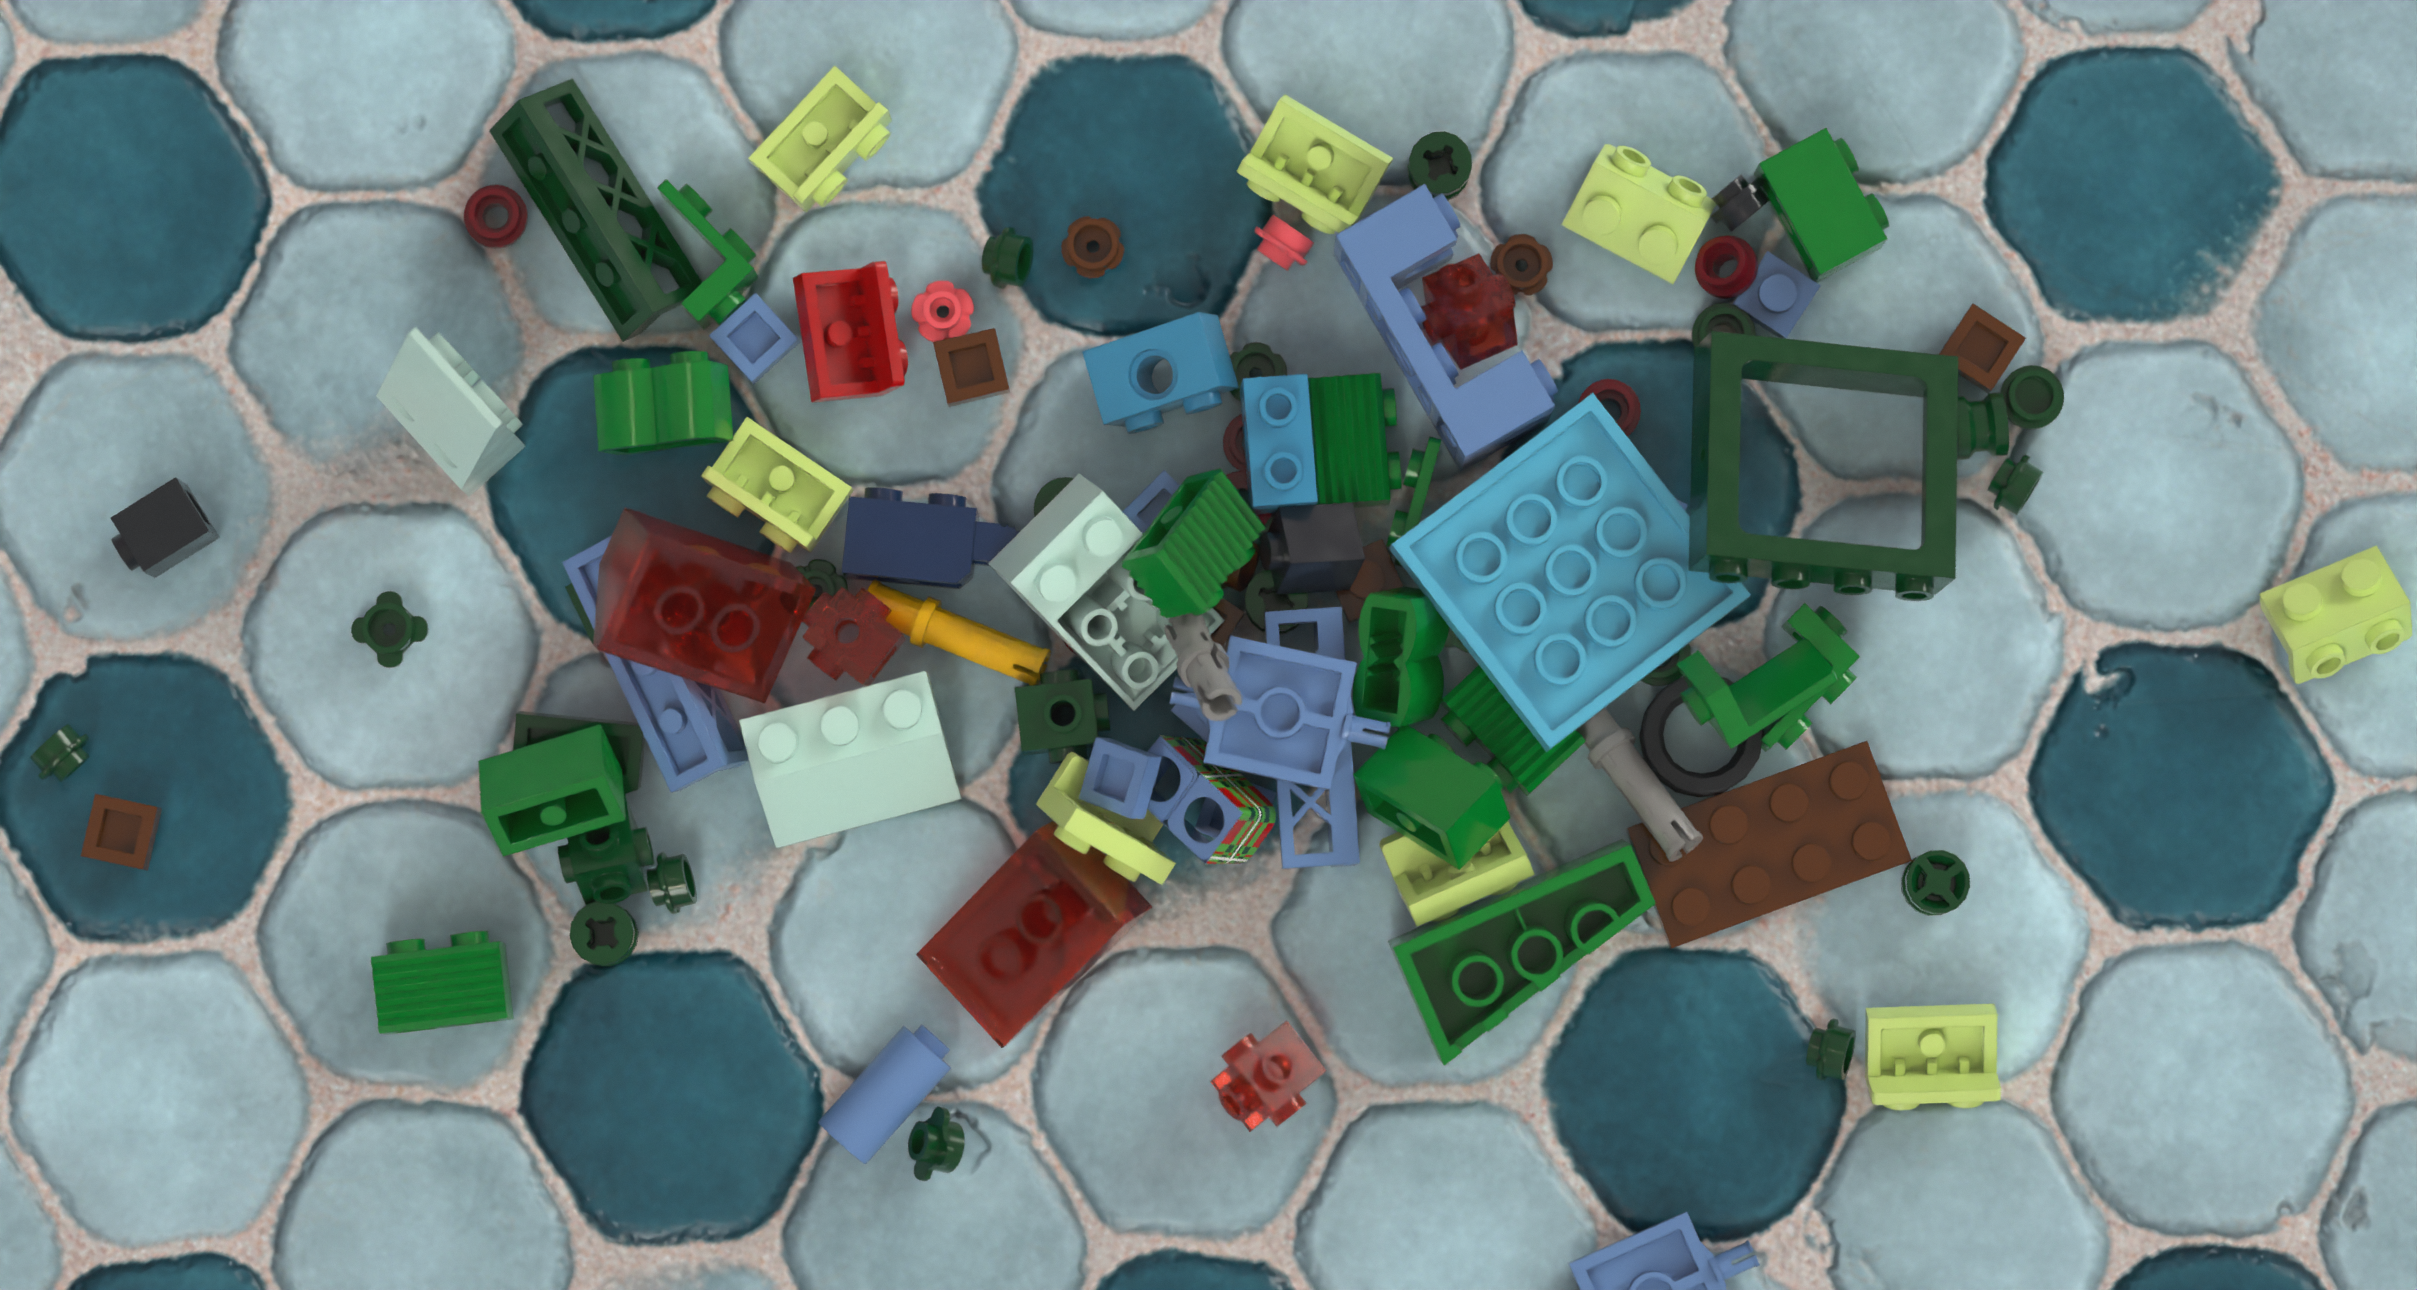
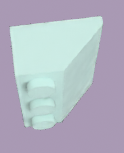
[739,671,962,849]

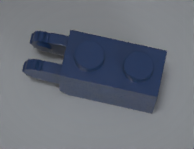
[842,487,1020,589]

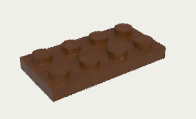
[1626,741,1912,949]

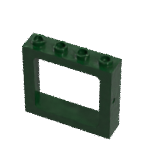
[1688,331,1958,601]

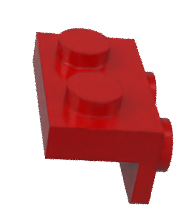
[793,261,908,403]

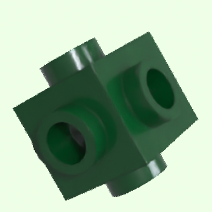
[1014,670,1111,764]
[558,795,655,905]

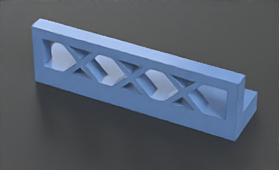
[562,531,749,793]
[1264,607,1360,869]

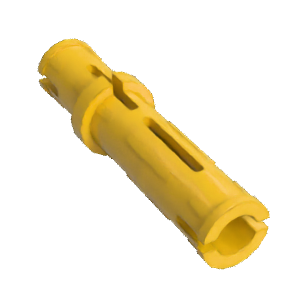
[859,580,1051,686]

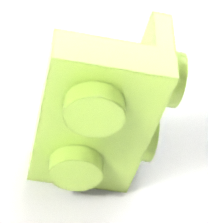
[749,66,892,213]
[1237,94,1394,234]
[1562,144,1716,284]
[701,417,854,554]
[2259,545,2412,684]
[1036,752,1176,885]
[1379,821,1535,927]
[1865,1004,2001,1110]

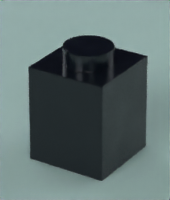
[110,477,220,578]
[1260,503,1365,594]

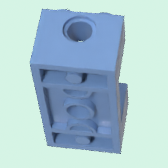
[1333,184,1558,472]

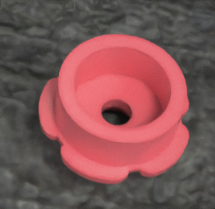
[1254,215,1314,271]
[911,280,974,342]

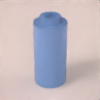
[818,1024,951,1165]

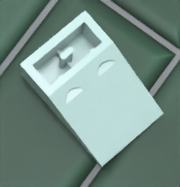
[376,327,525,497]
[988,474,1225,711]

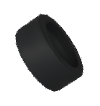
[1639,677,1764,797]

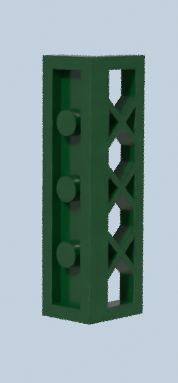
[489,79,702,342]

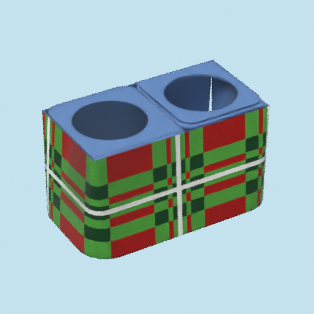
[1147,735,1276,864]

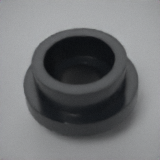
[1710,175,1770,232]

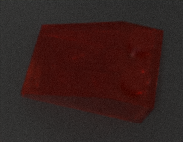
[916,821,1152,1048]

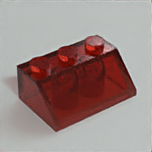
[593,507,816,703]

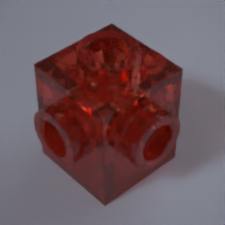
[1421,253,1518,369]
[802,587,906,687]
[1210,1021,1327,1132]

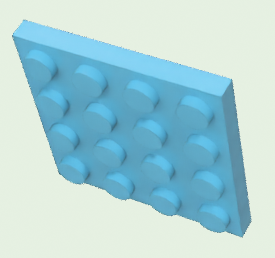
[1389,393,1751,752]

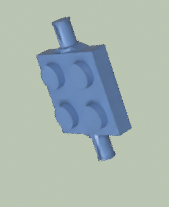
[1169,636,1390,790]
[1568,1212,1760,1290]

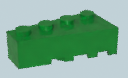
[1388,839,1656,1066]

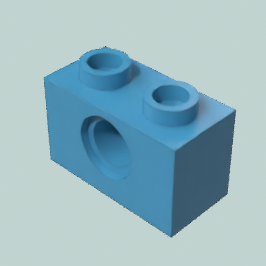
[1082,312,1239,434]
[1240,374,1318,514]

